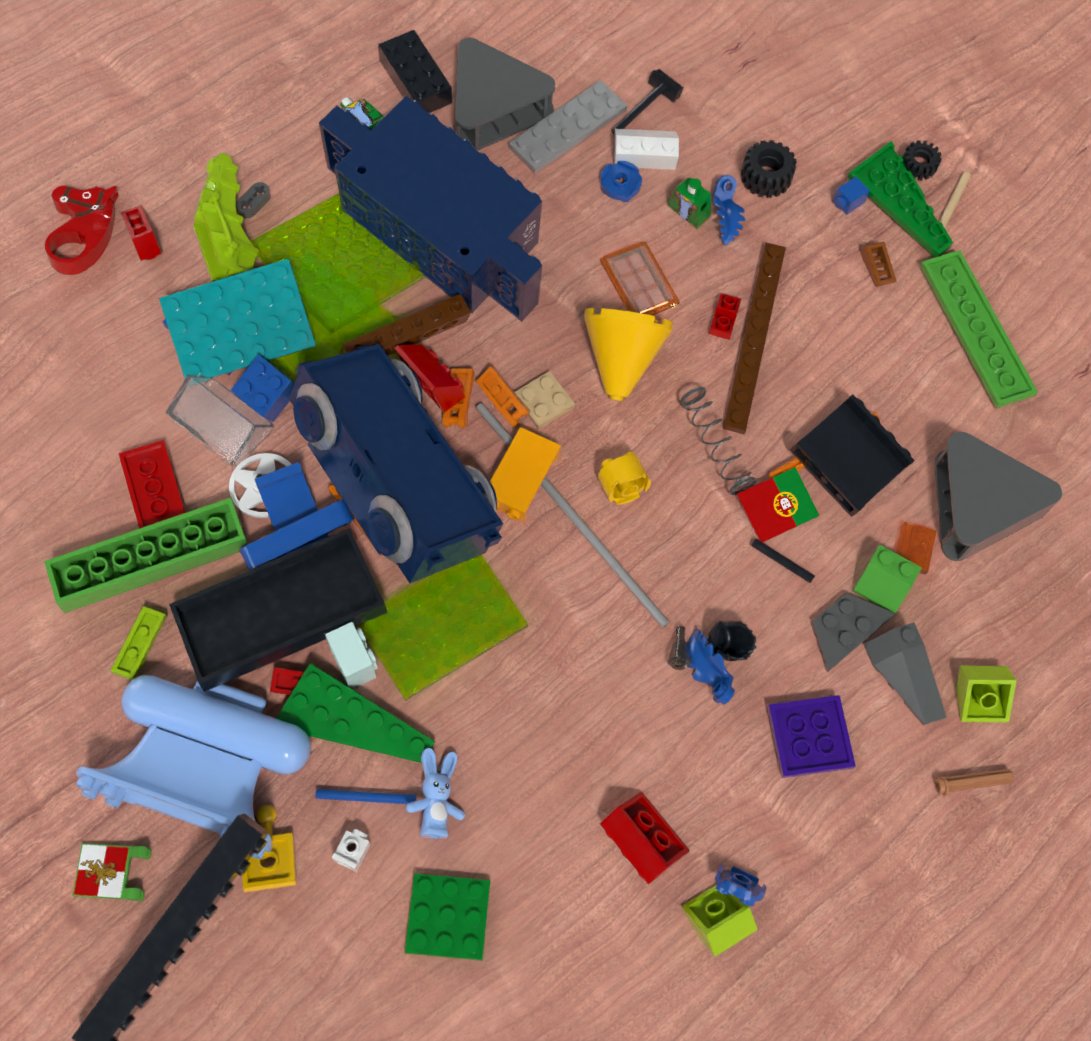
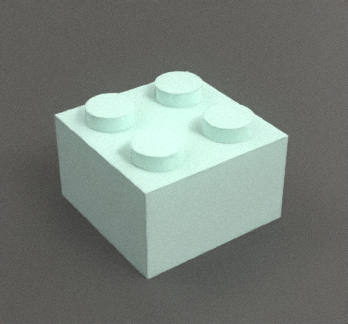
[325,622,378,689]

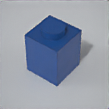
[833,177,870,215]

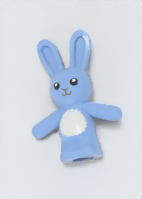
[406,748,465,839]

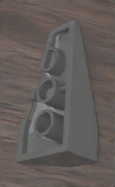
[864,622,946,726]

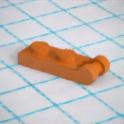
[475,366,530,427]
[442,368,475,428]

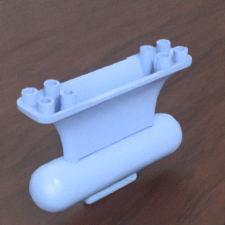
[76,675,311,859]

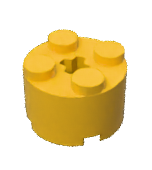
[598,452,651,505]

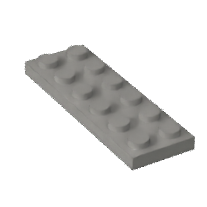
[508,80,627,174]

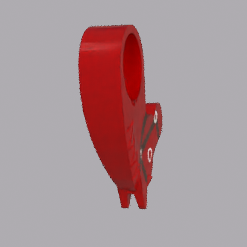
[45,186,119,275]

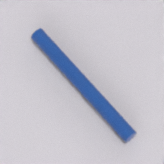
[315,789,417,804]

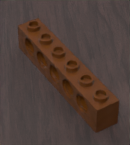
[340,294,471,356]

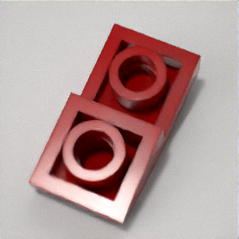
[709,293,741,340]

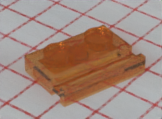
[896,522,936,575]

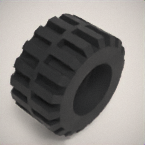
[741,140,797,198]

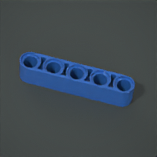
[239,499,355,570]

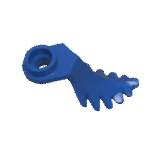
[713,175,746,245]
[685,630,735,705]

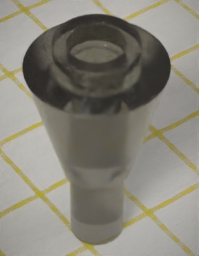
[667,626,691,670]

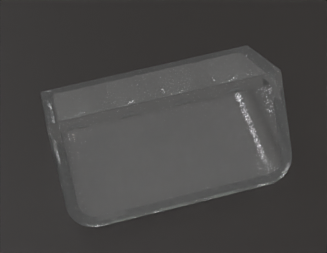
[165,375,274,466]

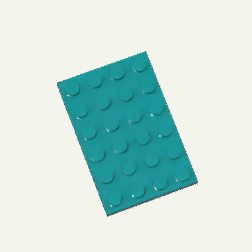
[159,259,317,385]

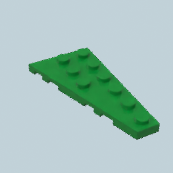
[847,140,953,257]
[276,663,436,763]

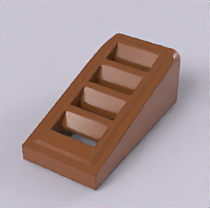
[860,242,896,287]

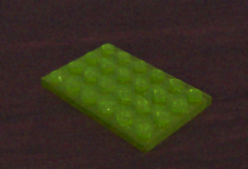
[358,555,528,701]

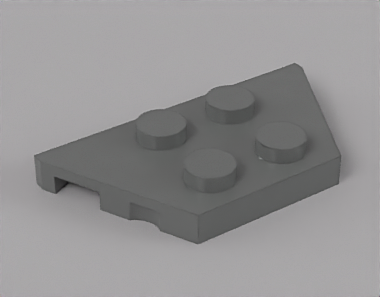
[811,593,894,672]

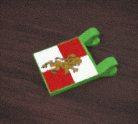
[72,844,152,901]

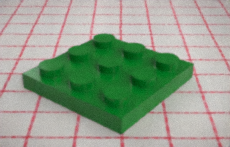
[405,873,490,961]

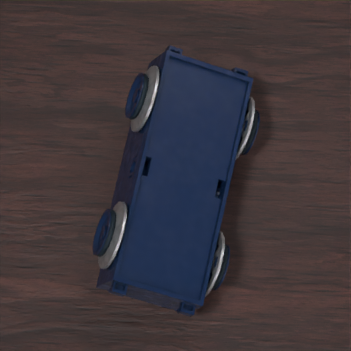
[289,344,503,583]

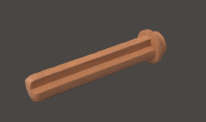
[935,769,1014,796]

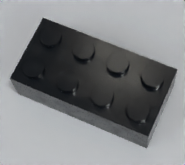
[378,30,452,113]

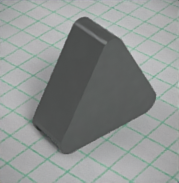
[455,38,555,151]
[934,432,1062,561]

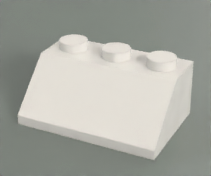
[614,129,679,170]

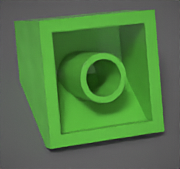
[853,545,922,614]

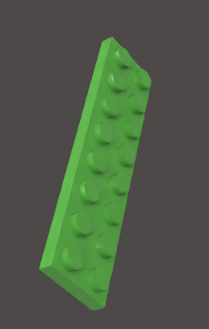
[920,250,1038,409]

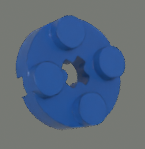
[600,161,642,202]
[715,865,767,906]

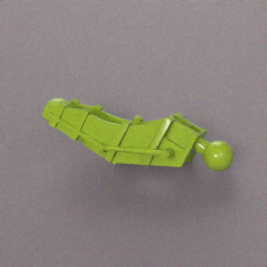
[193,153,259,282]

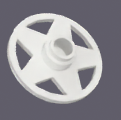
[229,453,292,518]

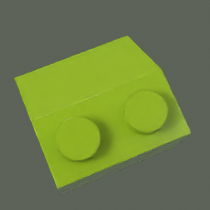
[956,665,1017,723]
[681,885,758,957]

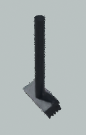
[611,69,684,135]

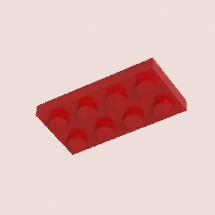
[118,440,186,529]

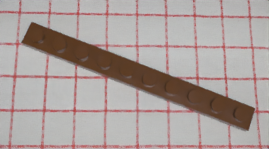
[723,242,786,434]

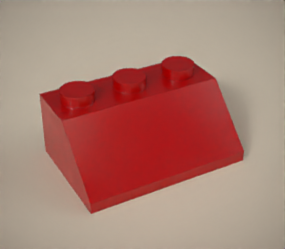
[394,344,465,413]
[600,792,690,885]

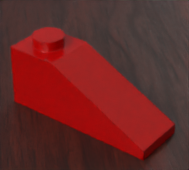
[121,205,161,261]

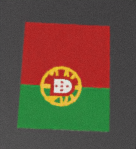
[737,467,820,542]

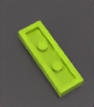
[110,606,167,681]

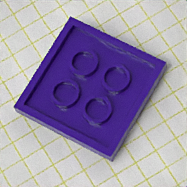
[767,695,856,778]

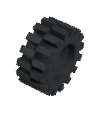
[902,140,942,181]

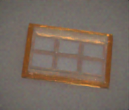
[600,241,680,316]

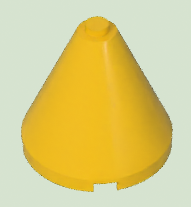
[584,308,674,401]

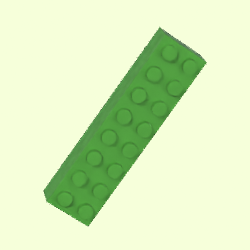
[44,498,248,613]

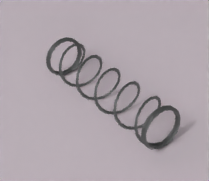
[680,387,756,495]

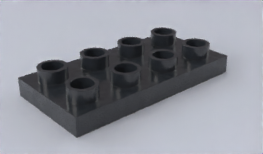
[169,528,388,692]

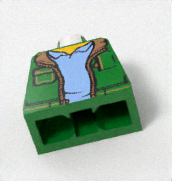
[340,97,384,130]
[667,177,711,229]

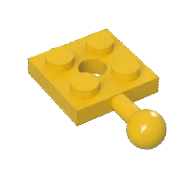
[242,805,297,893]

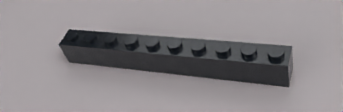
[71,813,269,1041]

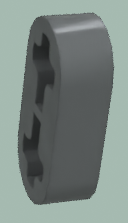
[236,182,271,218]

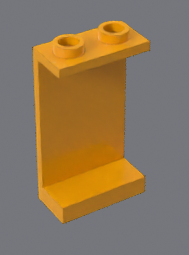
[490,427,561,522]

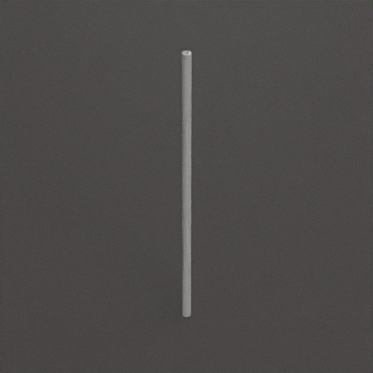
[476,403,669,628]

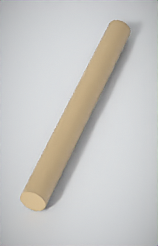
[939,172,971,228]

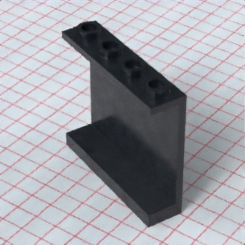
[790,394,915,517]

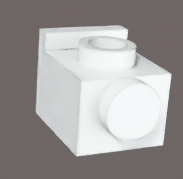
[332,829,371,873]

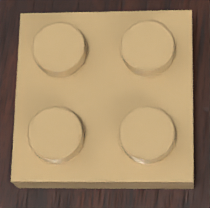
[515,371,575,430]

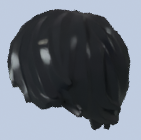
[707,620,756,662]

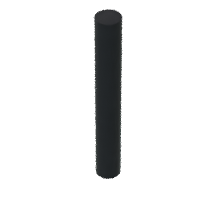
[751,539,815,583]

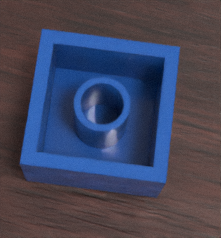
[231,355,295,422]

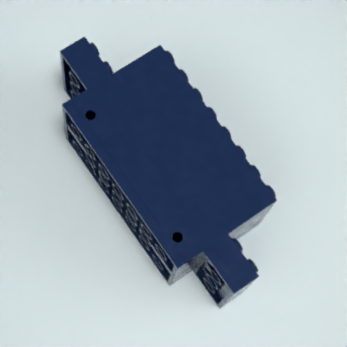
[319,96,542,322]

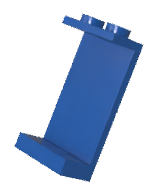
[254,462,330,555]

